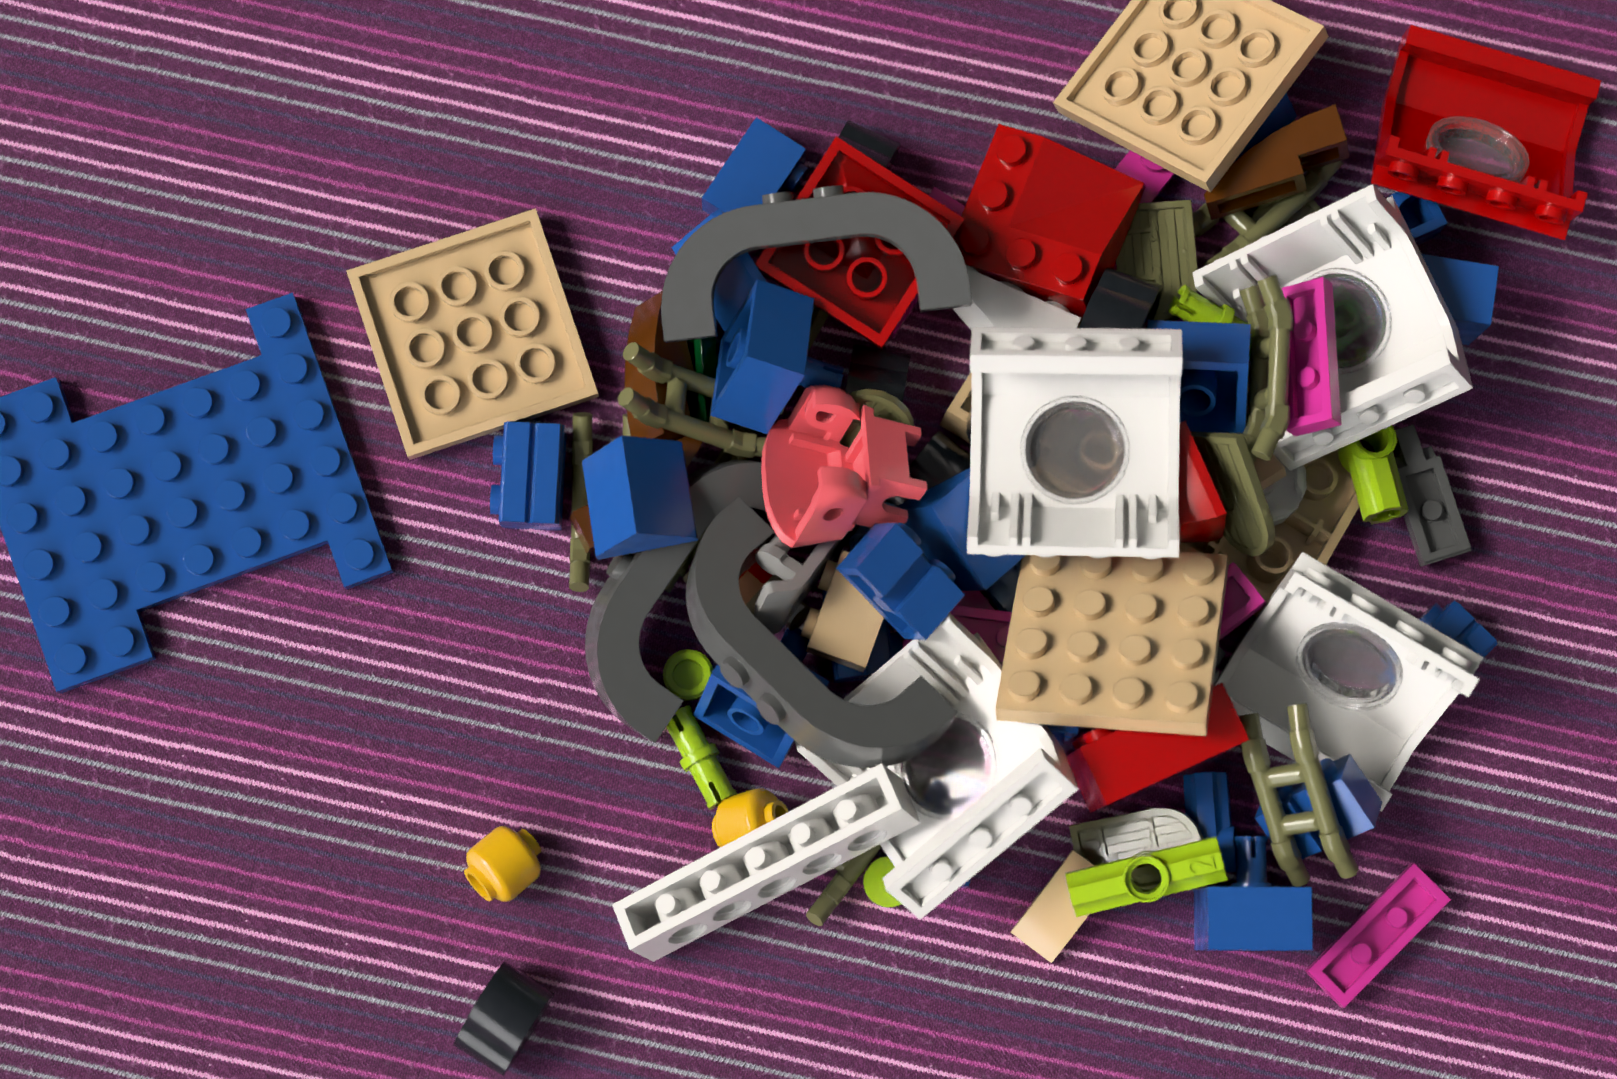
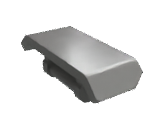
[754,526,855,634]

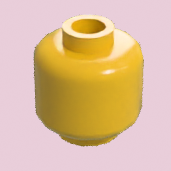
[712,788,789,848]
[464,826,541,902]

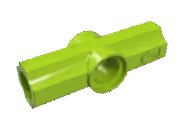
[1338,425,1409,524]
[1065,836,1228,917]

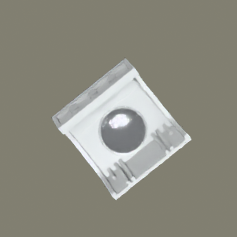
[1192,184,1473,471]
[967,327,1183,559]
[1214,552,1484,812]
[795,613,1078,920]

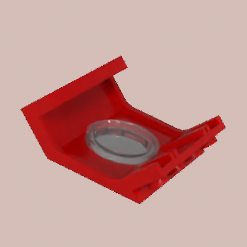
[1371,25,1601,240]

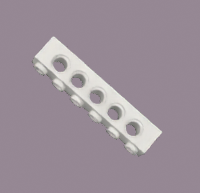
[612,763,921,962]

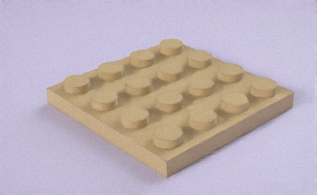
[1053,0,1329,193]
[346,208,599,460]
[995,552,1228,736]

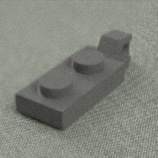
[1394,424,1471,567]

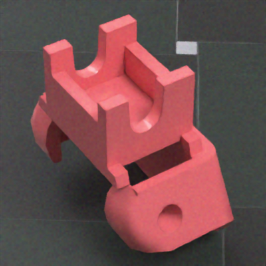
[761,385,927,548]

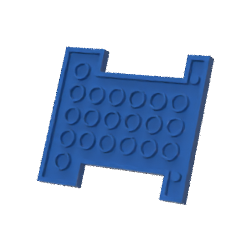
[0,292,394,694]

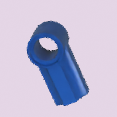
[1183,772,1237,873]

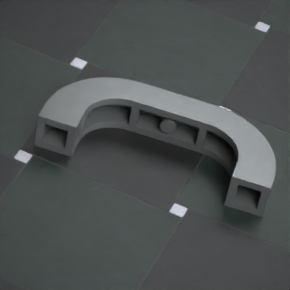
[661,185,972,343]
[585,460,769,743]
[686,497,958,768]

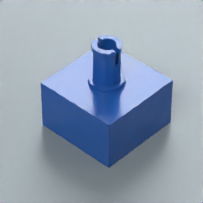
[1371,254,1499,345]
[710,279,844,434]
[1147,320,1251,434]
[693,628,829,768]
[1194,836,1313,951]

